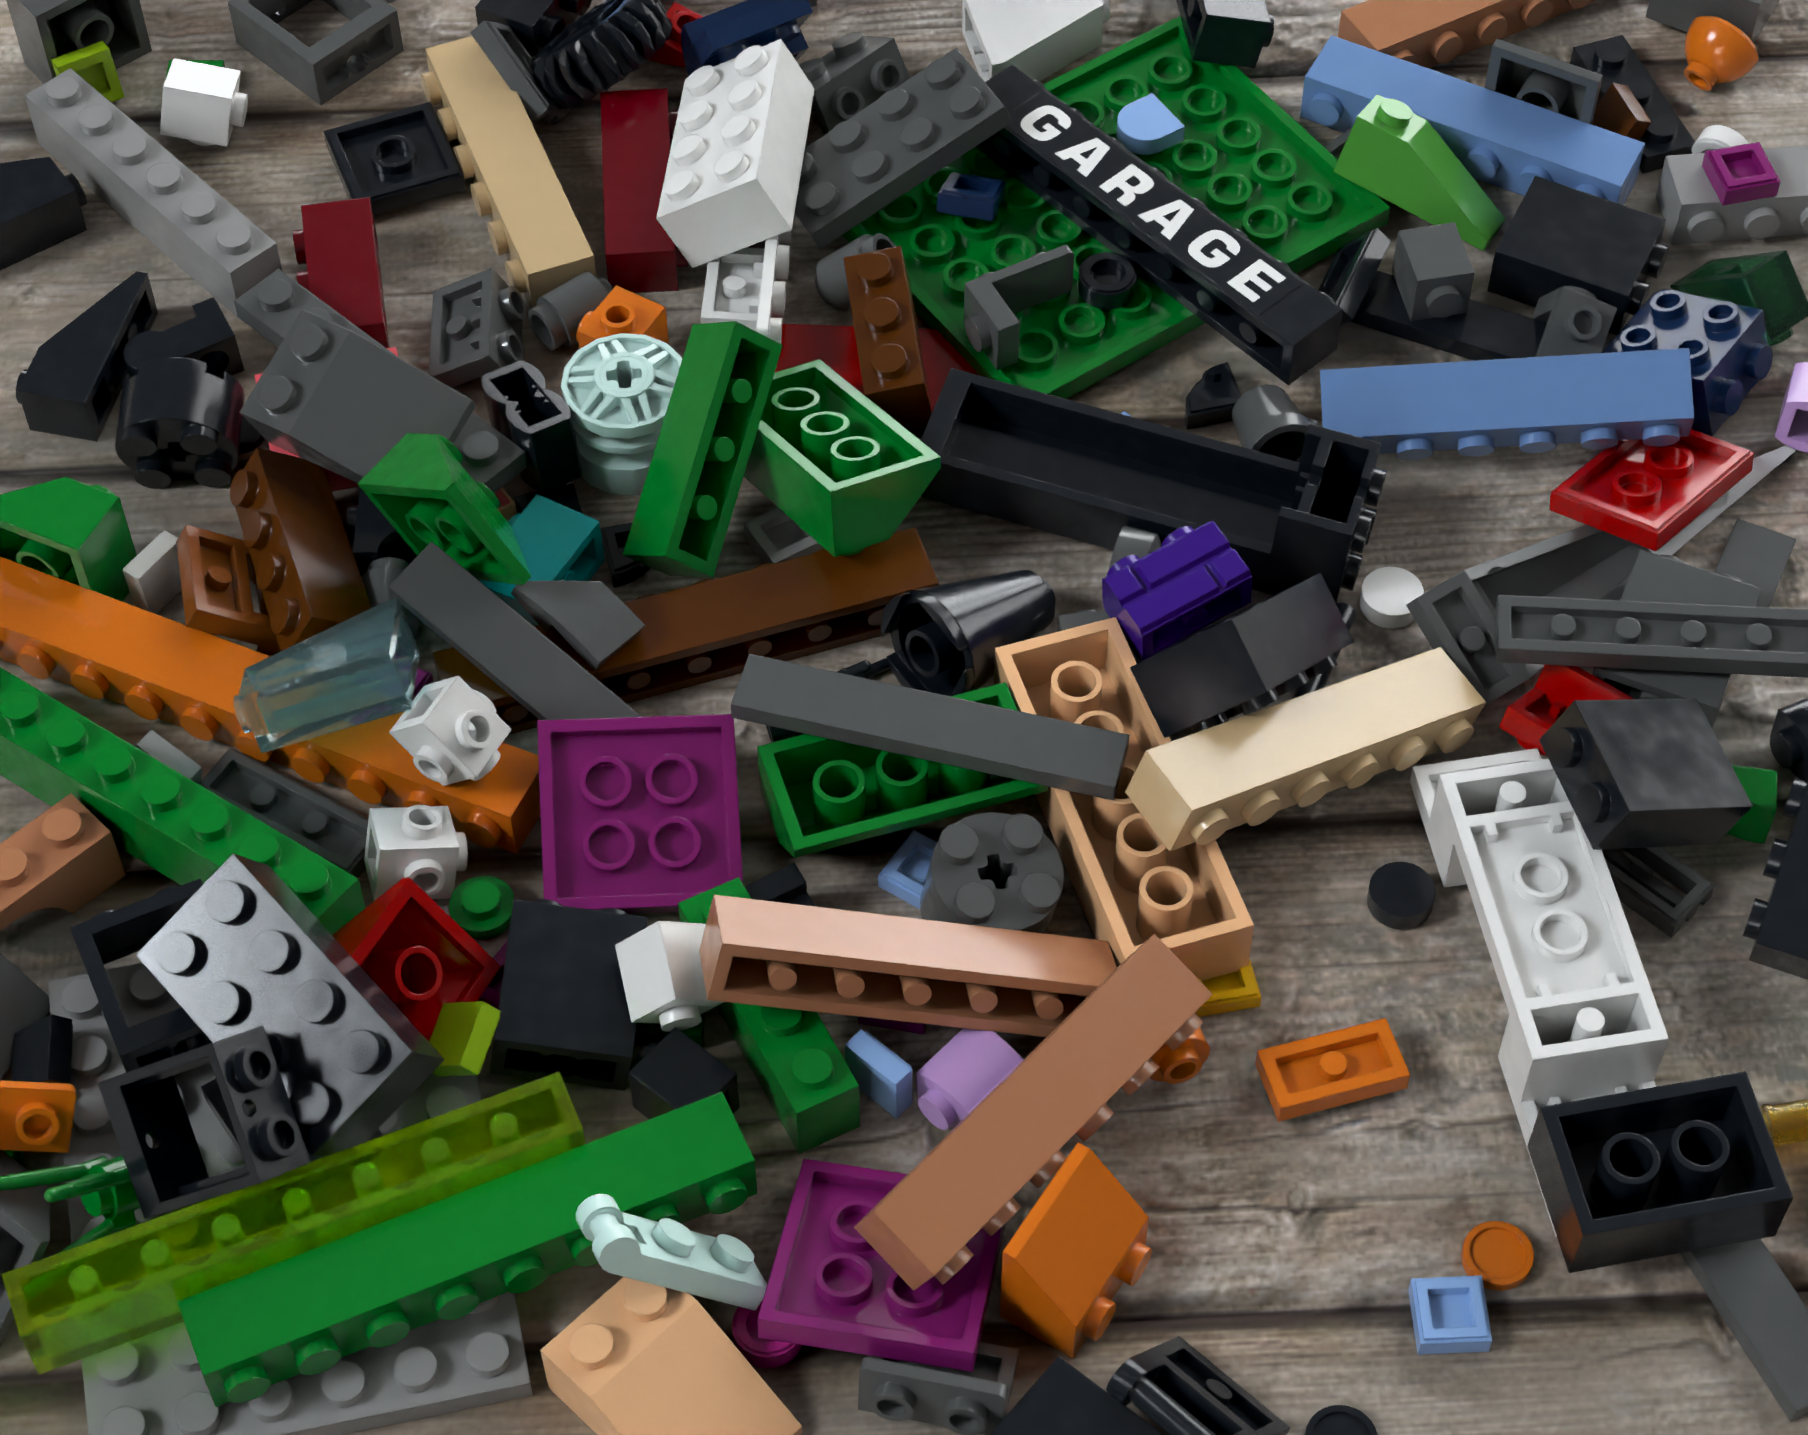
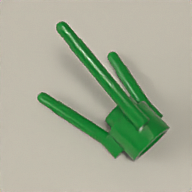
[0,1155,141,1299]

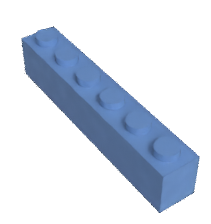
[1300,35,1645,205]
[1320,348,1694,460]

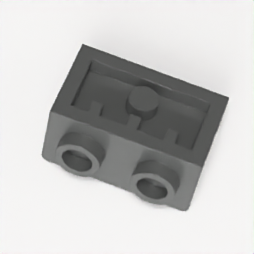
[429,268,526,388]

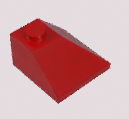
[332,877,501,1042]

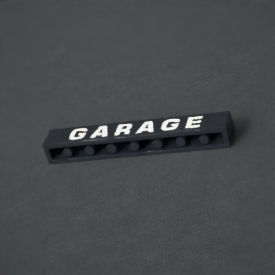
[975,64,1343,385]

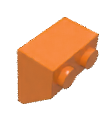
[1000,1142,1152,1359]

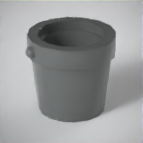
[1232,384,1318,463]

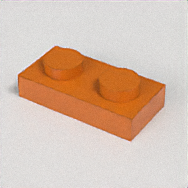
[1255,1018,1410,1122]

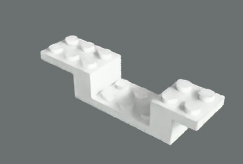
[1410,748,1669,1237]

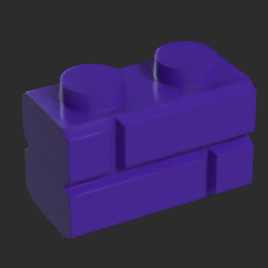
[1102,521,1252,661]

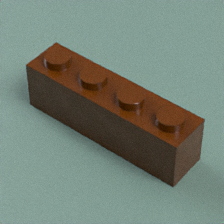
[230,447,379,674]

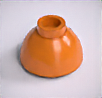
[1683,16,1759,91]

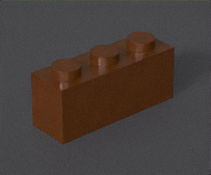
[843,246,932,432]

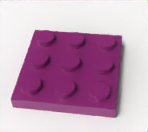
[537,714,743,914]
[758,1158,1006,1372]

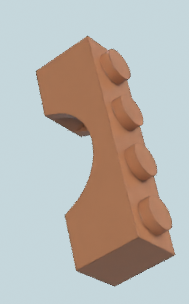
[0,793,126,931]

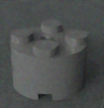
[920,812,1064,934]

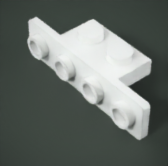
[701,225,793,344]

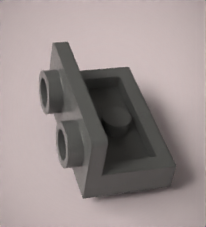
[799,32,910,134]
[858,1341,1019,1435]

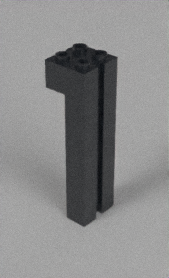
[920,368,1387,603]

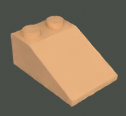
[540,1277,803,1435]

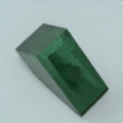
[1670,250,1808,346]

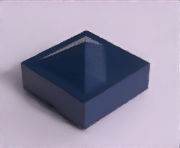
[936,172,1006,221]

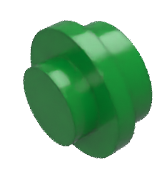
[449,876,515,940]

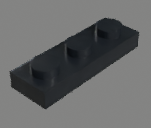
[1570,35,1695,174]

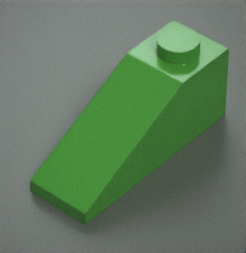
[1333,94,1506,251]

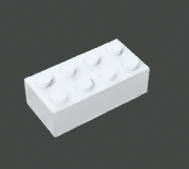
[656,39,815,268]

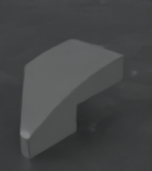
[511,581,645,671]

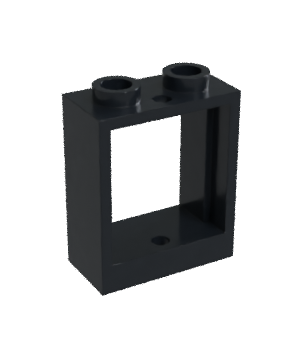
[70,878,212,1072]
[98,1025,311,1219]

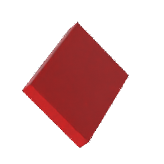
[1549,429,1754,551]

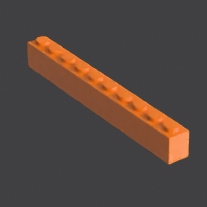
[0,557,540,854]

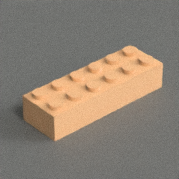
[994,617,1254,981]

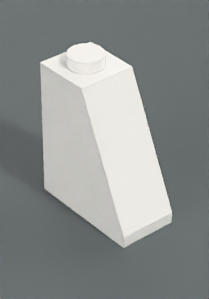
[962,0,1110,82]

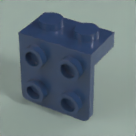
[1603,289,1773,436]

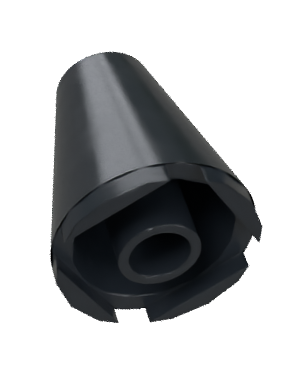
[880,570,1055,696]

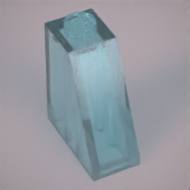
[234,598,420,753]

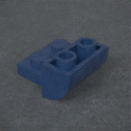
[681,0,813,76]

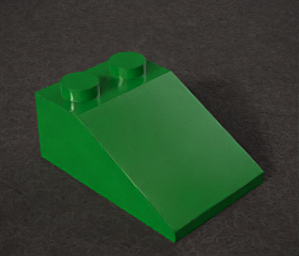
[357,433,531,585]

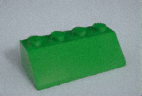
[744,359,941,557]
[757,682,1048,858]

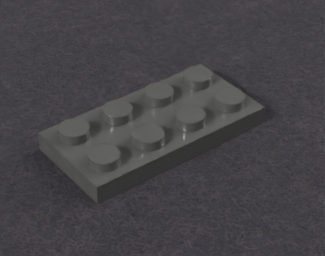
[795,47,1013,249]

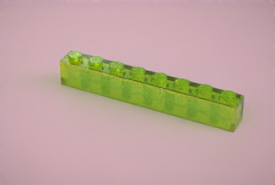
[2,1072,586,1375]

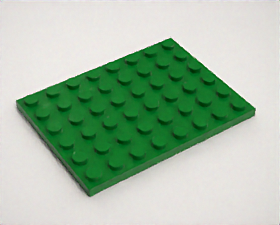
[843,16,1390,399]

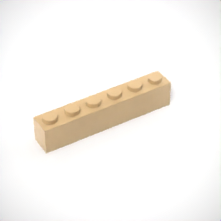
[421,36,597,309]
[1125,647,1486,852]

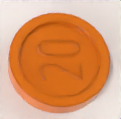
[1461,1221,1534,1291]

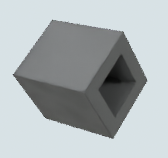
[1392,222,1475,321]

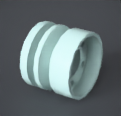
[561,333,682,496]

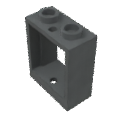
[228,0,404,105]

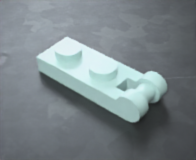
[576,1194,767,1311]

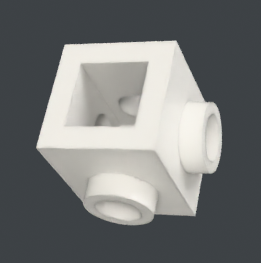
[389,675,512,786]
[364,805,468,901]

